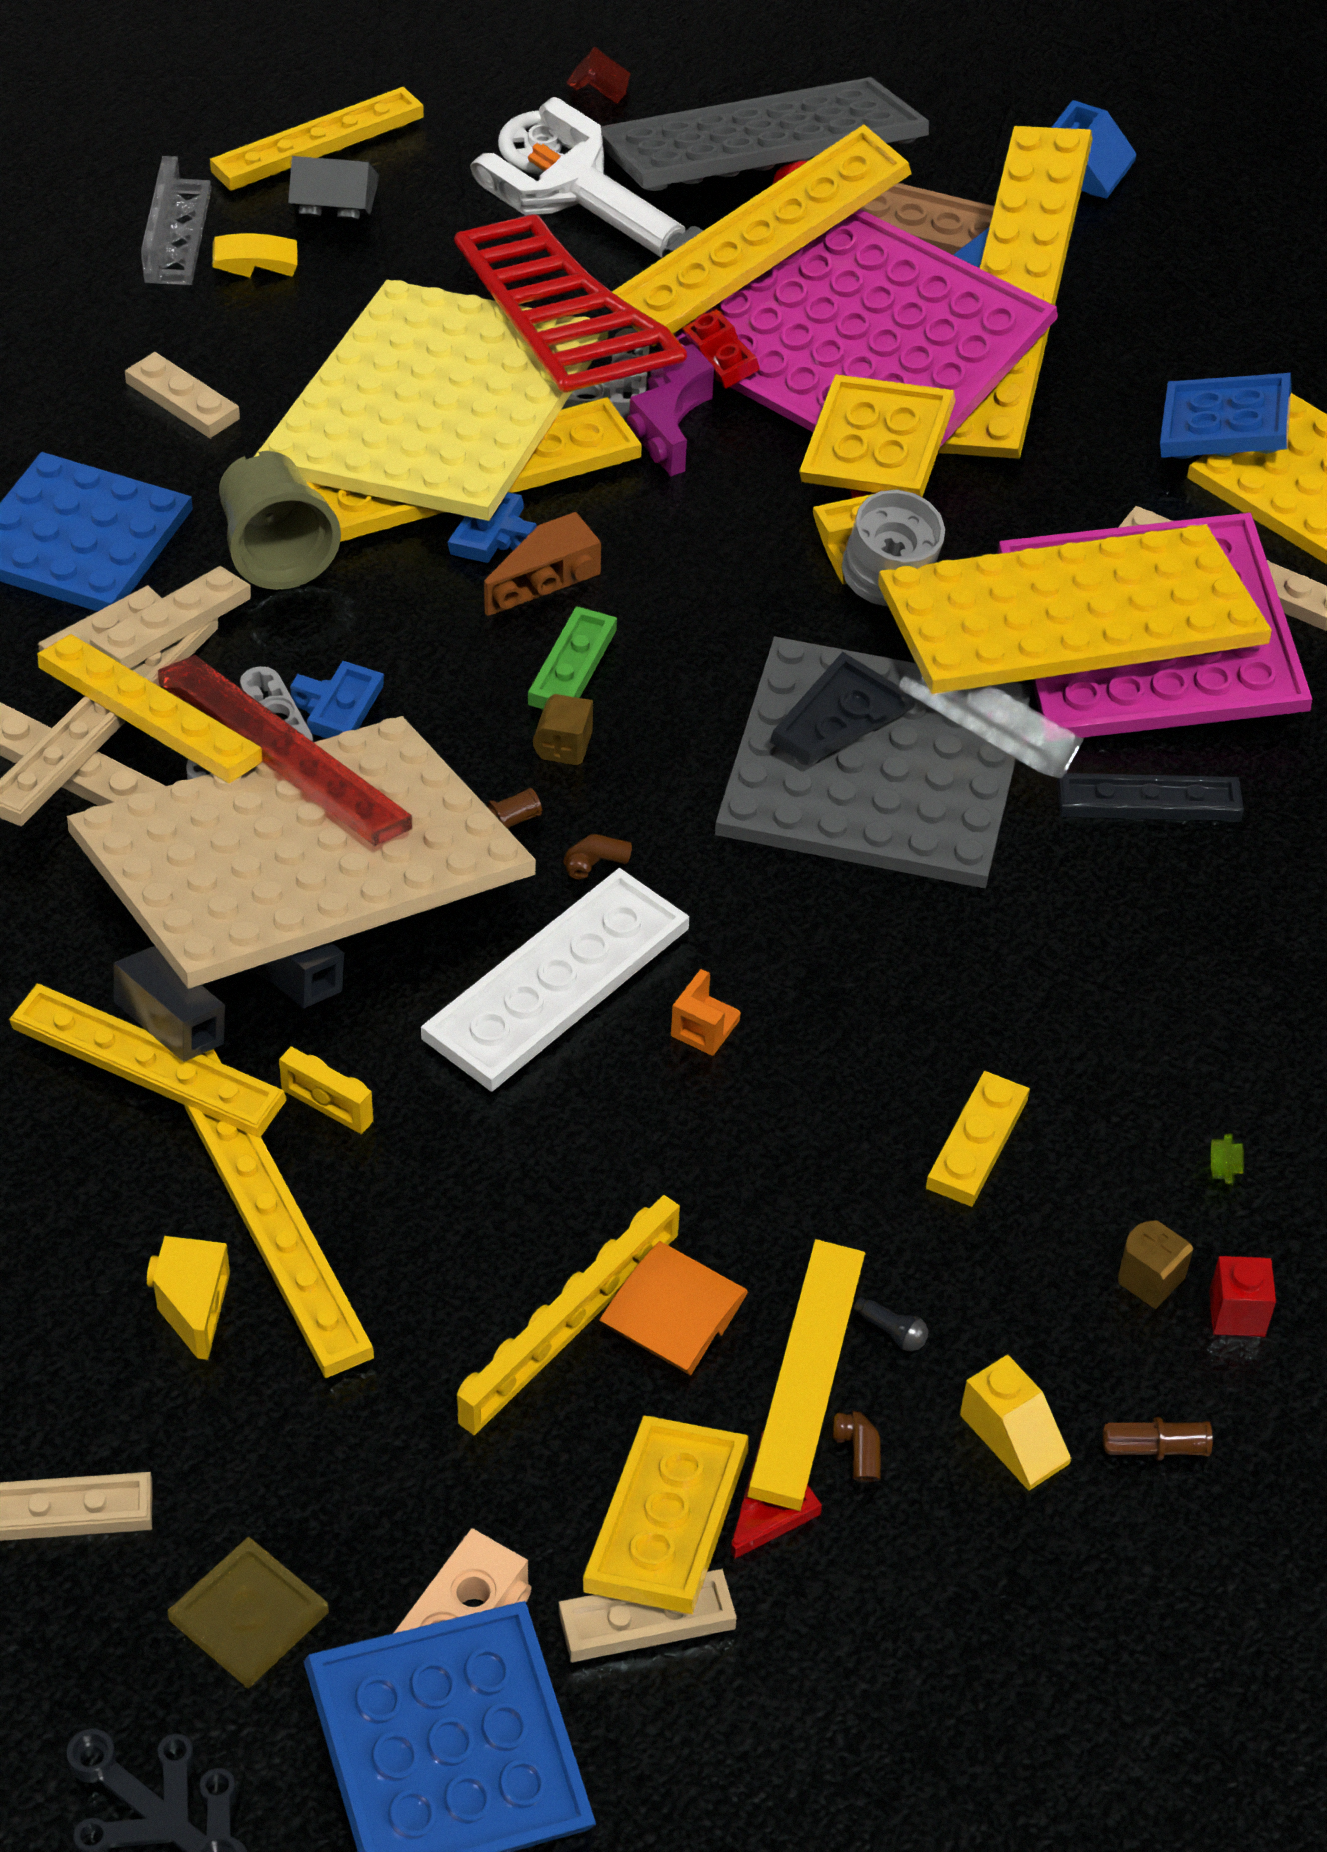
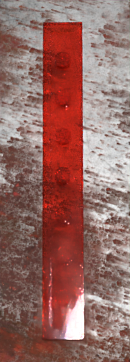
[158,655,412,846]

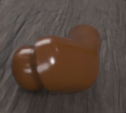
[564,834,632,879]
[832,1411,881,1482]

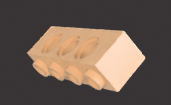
[394,1528,531,1633]

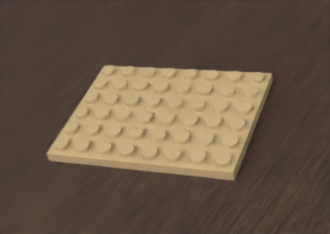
[67,716,536,989]

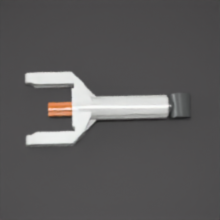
[471,97,703,258]

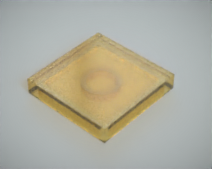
[168,1537,329,1688]

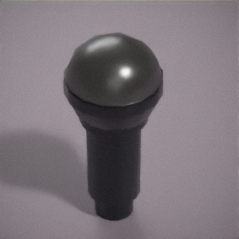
[854,1297,928,1352]

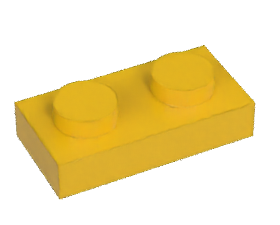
[279,1047,373,1134]

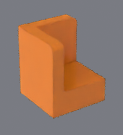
[671,969,740,1056]

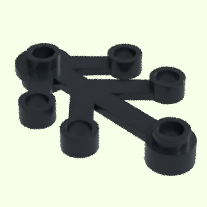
[67,1729,247,1852]

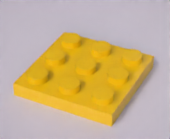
[799,374,956,497]

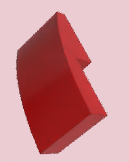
[682,309,760,389]

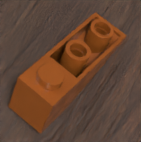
[484,512,601,616]

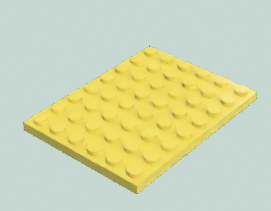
[254,280,608,521]

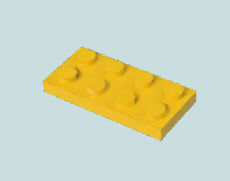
[583,1415,748,1615]

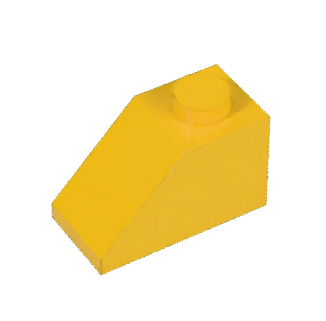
[147,1236,230,1360]
[960,1354,1071,1491]

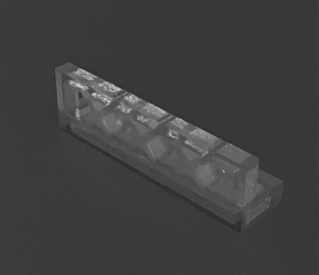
[141,156,211,285]
[898,676,1084,779]

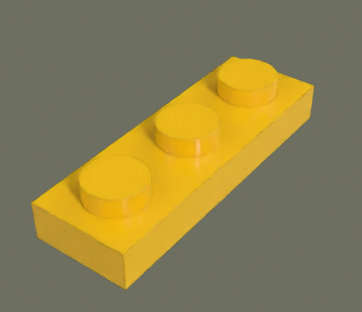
[926,1071,1030,1207]

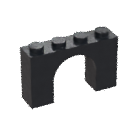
[114,942,344,1062]

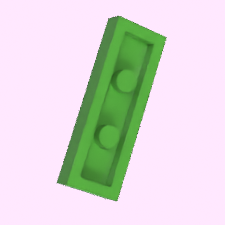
[528,606,617,709]

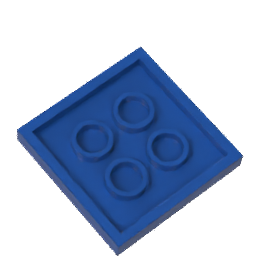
[1160,373,1291,459]

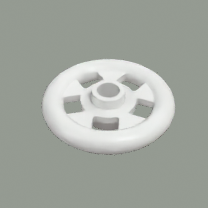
[498,111,572,175]

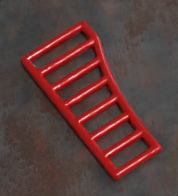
[454,214,687,393]

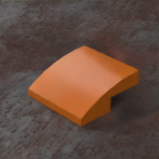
[600,1241,748,1376]

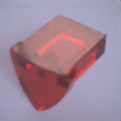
[567,47,630,103]

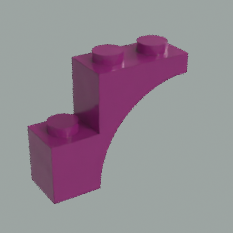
[627,344,714,476]

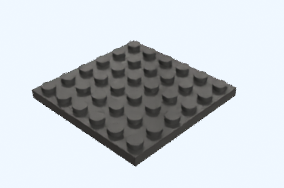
[715,636,1033,889]

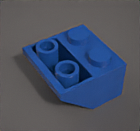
[1052,100,1136,199]

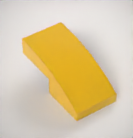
[212,234,297,278]

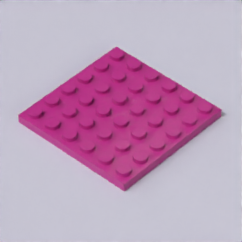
[999,513,1312,742]

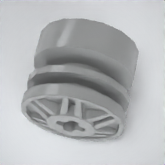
[841,490,945,607]

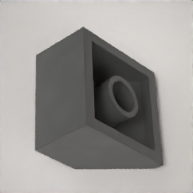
[288,156,379,220]

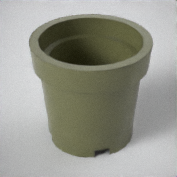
[219,451,341,590]

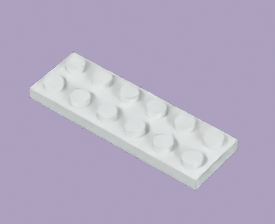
[421,868,689,1092]

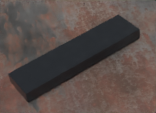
[1057,773,1244,821]

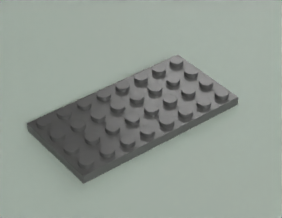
[601,77,929,191]

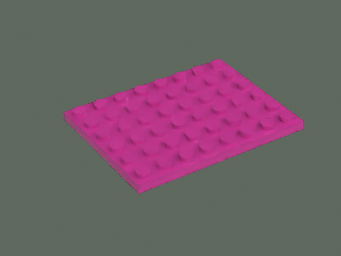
[657,209,1058,447]

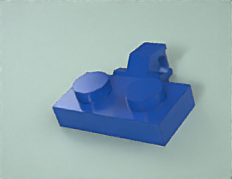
[448,492,537,563]
[290,661,384,738]

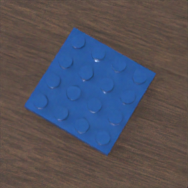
[0,452,193,611]
[304,1601,596,1852]

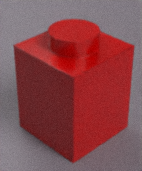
[1209,1256,1276,1337]

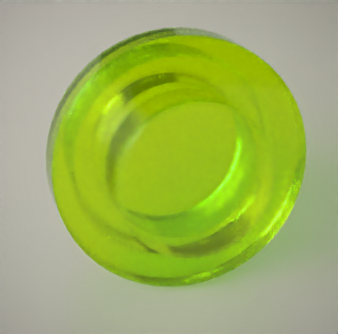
[1211,1134,1244,1184]

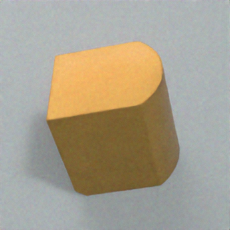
[533,694,593,765]
[1118,1221,1193,1309]

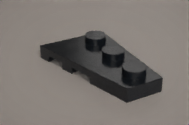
[769,652,917,765]

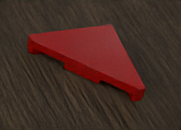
[731,1432,822,1558]

